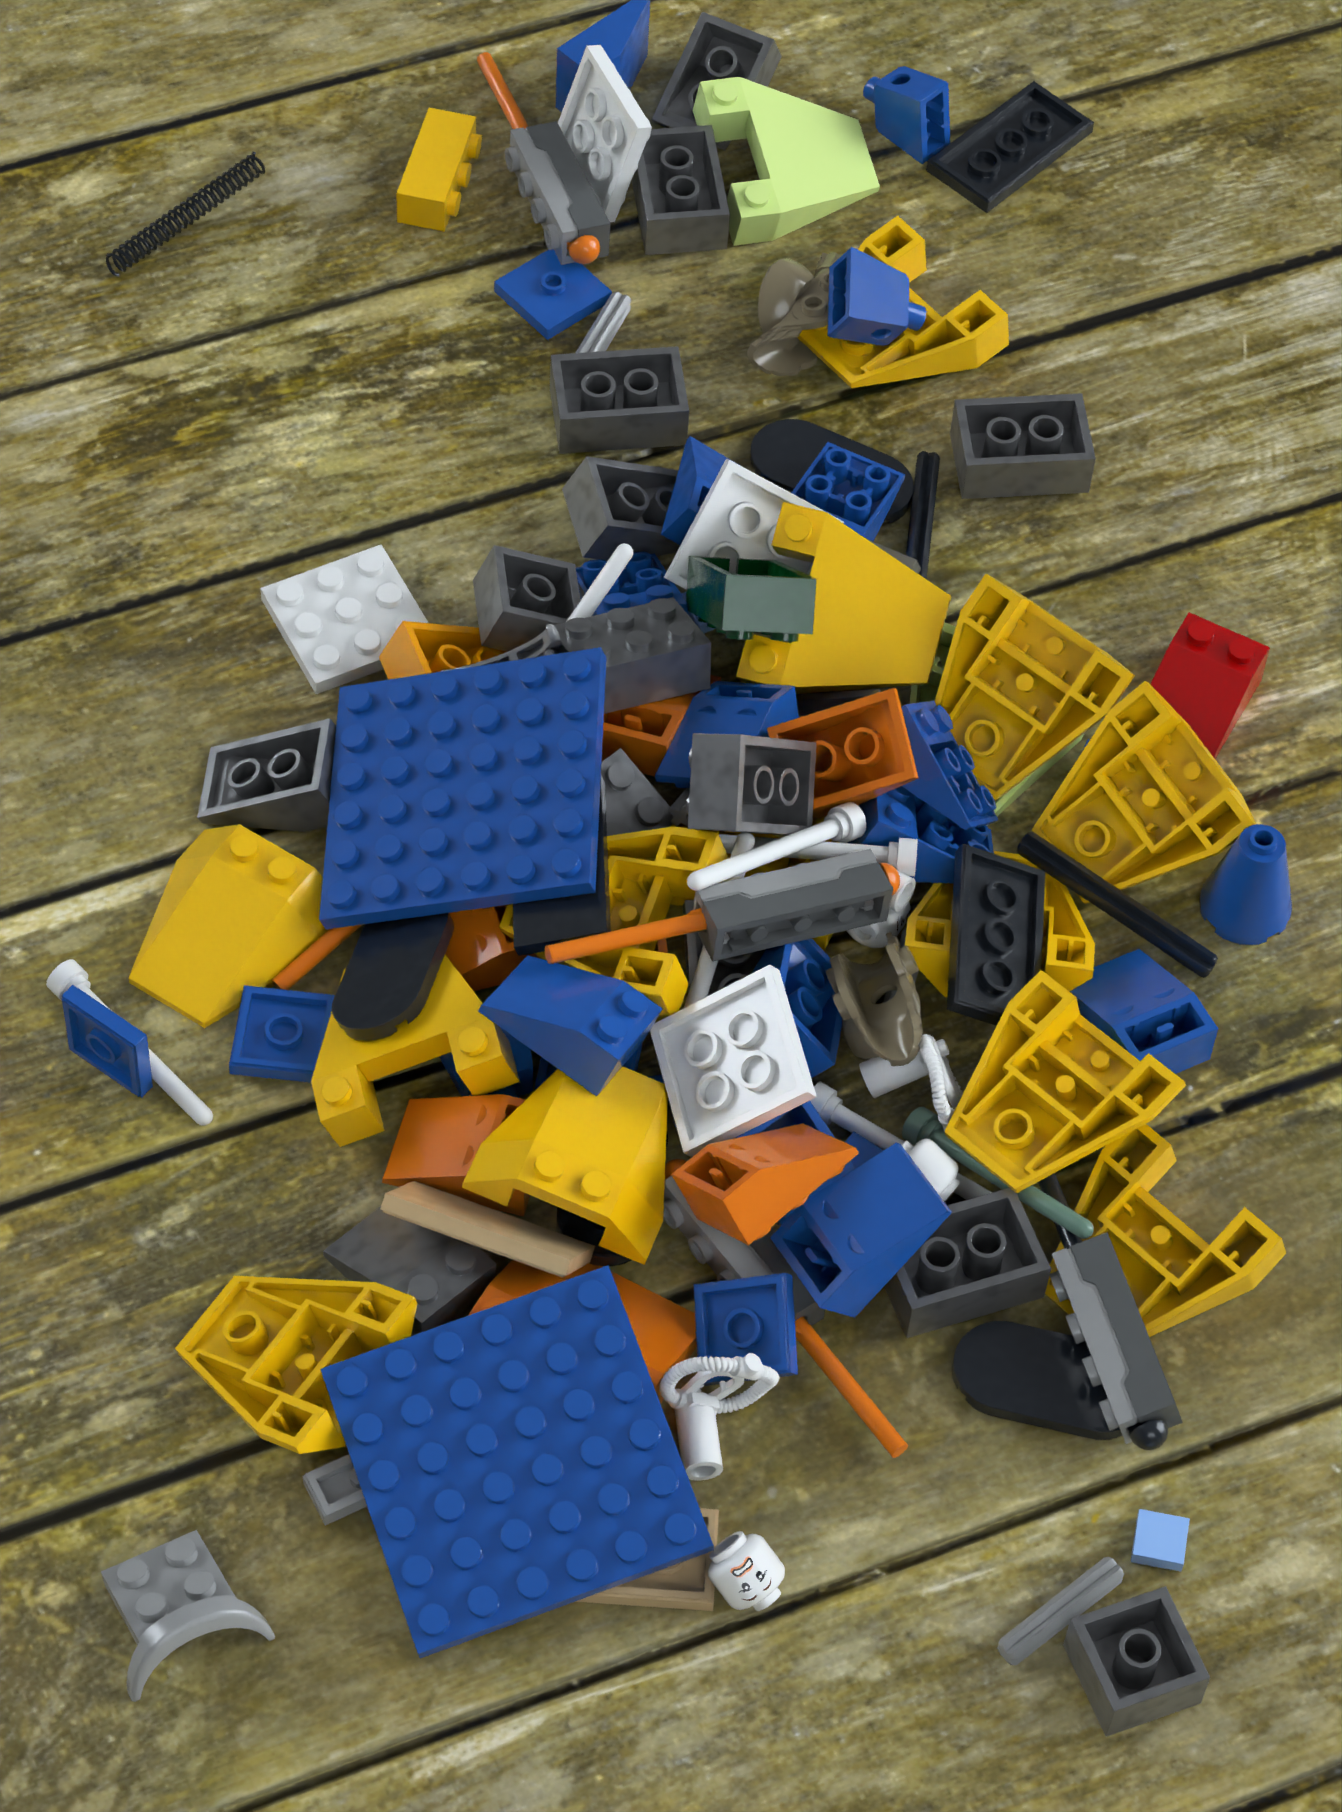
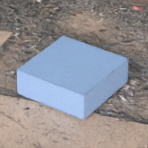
[1131,1509,1190,1572]

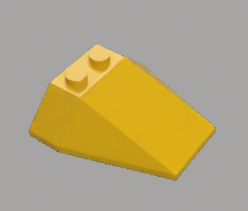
[935,574,1135,801]
[1031,681,1256,904]
[128,824,329,1028]
[904,851,1095,998]
[944,970,1186,1193]
[462,1066,668,1265]
[175,1276,418,1454]

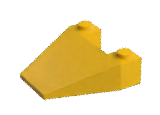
[797,215,1009,388]
[736,502,951,694]
[499,826,729,1022]
[311,954,520,1147]
[1045,1124,1286,1337]

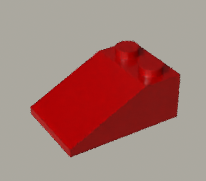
[1150,612,1270,759]

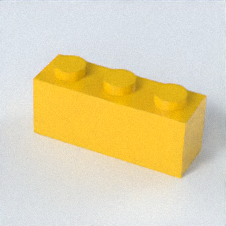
[396,107,482,232]

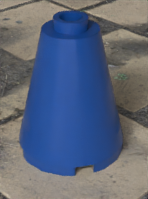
[1199,824,1292,945]

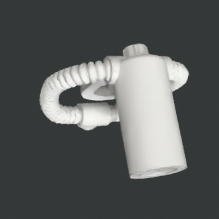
[859,1034,963,1131]
[659,1353,780,1481]

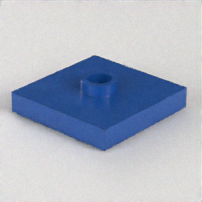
[494,249,612,340]
[61,985,153,1098]
[229,985,335,1083]
[694,1273,798,1386]

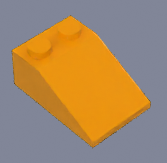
[379,621,506,680]

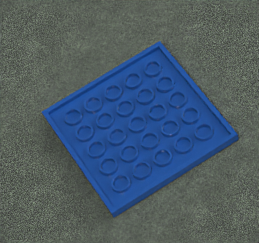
[319,647,607,929]
[320,1265,714,1659]

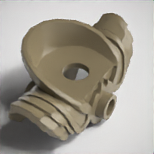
[747,252,842,376]
[826,932,923,1066]

